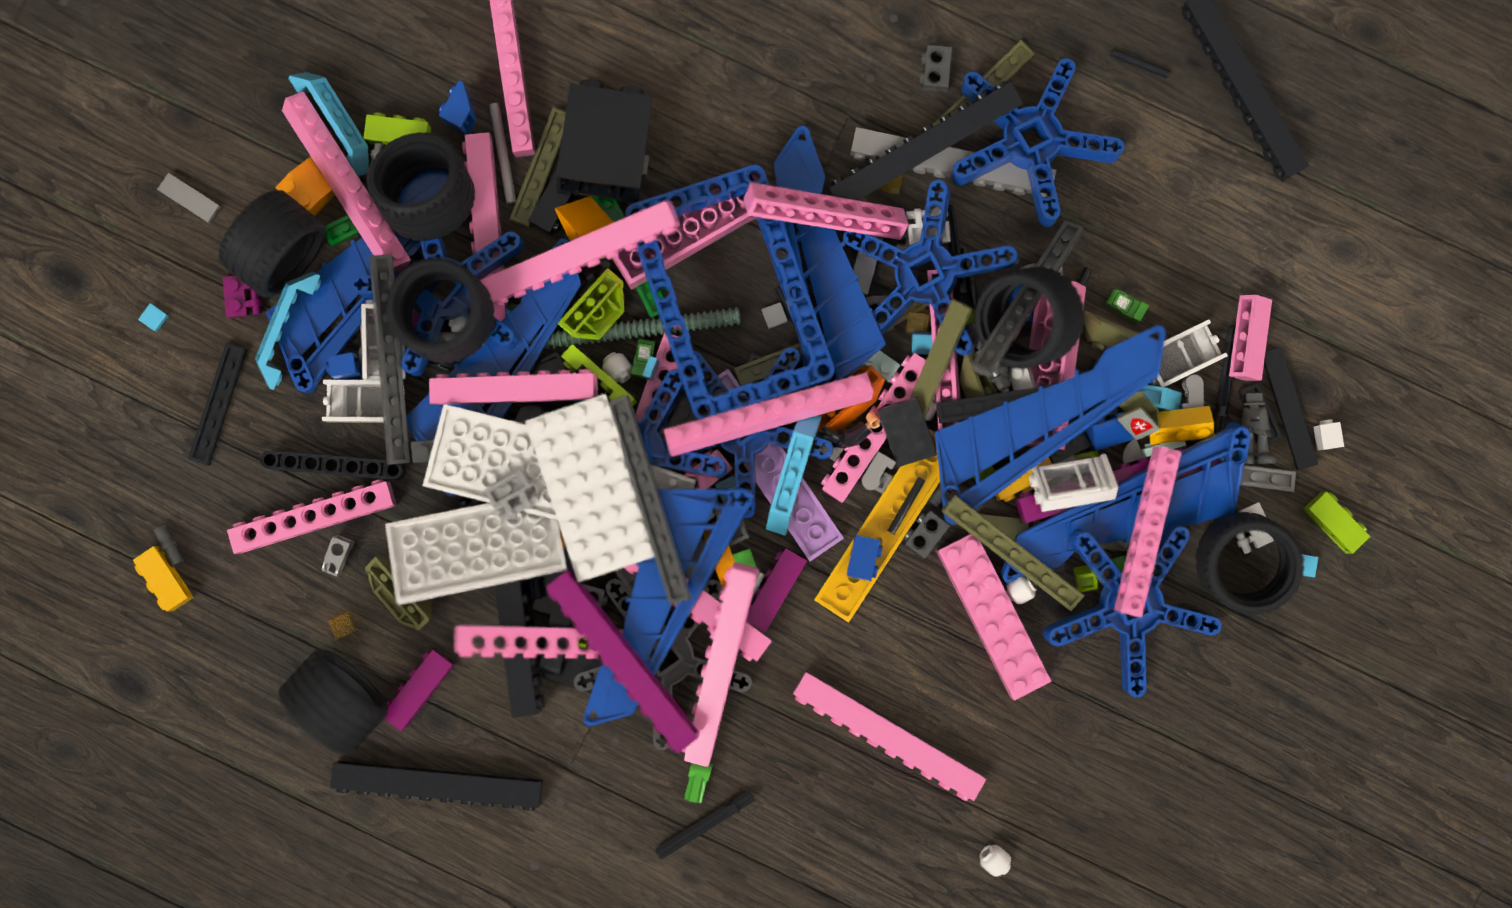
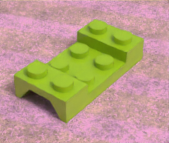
[561,344,637,407]

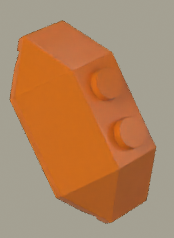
[818,365,885,434]

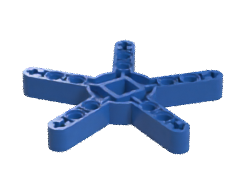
[950,58,1125,227]
[843,180,1019,356]
[351,200,524,377]
[665,348,833,519]
[574,369,727,478]
[1043,524,1221,698]

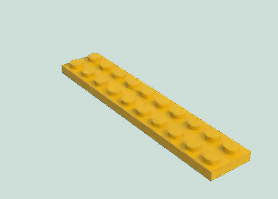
[814,429,940,623]

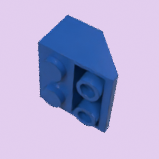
[439,80,477,136]
[1085,412,1135,452]

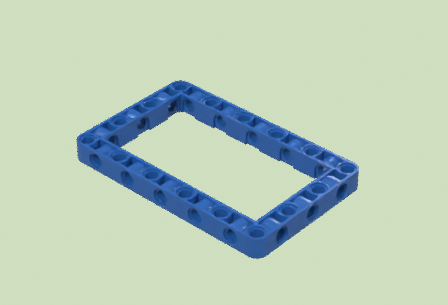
[626,165,834,420]

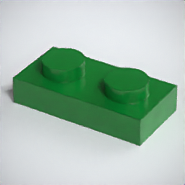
[325,215,360,247]

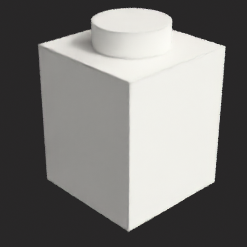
[1313,419,1344,451]

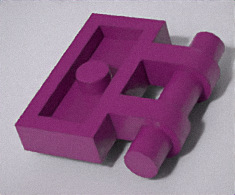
[223,276,263,318]

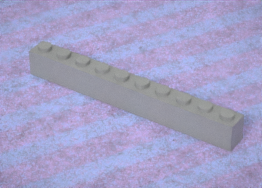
[850,127,1056,198]

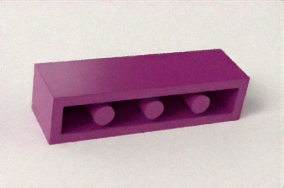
[746,548,807,632]
[385,648,456,731]

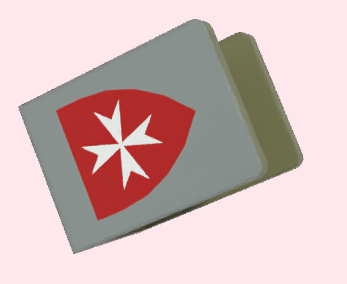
[1118,390,1160,440]

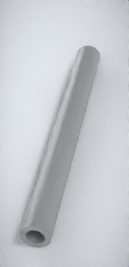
[489,103,516,204]

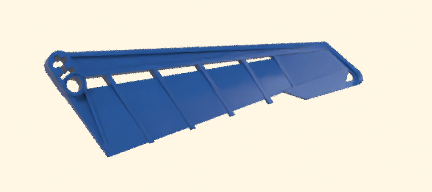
[773,126,886,390]
[266,170,449,394]
[406,238,581,496]
[935,326,1166,525]
[1001,422,1250,583]
[583,488,754,726]

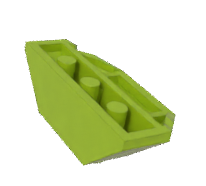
[557,268,624,340]

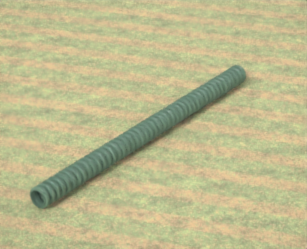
[523,307,741,353]

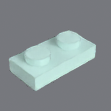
[863,350,900,382]
[1141,441,1186,458]

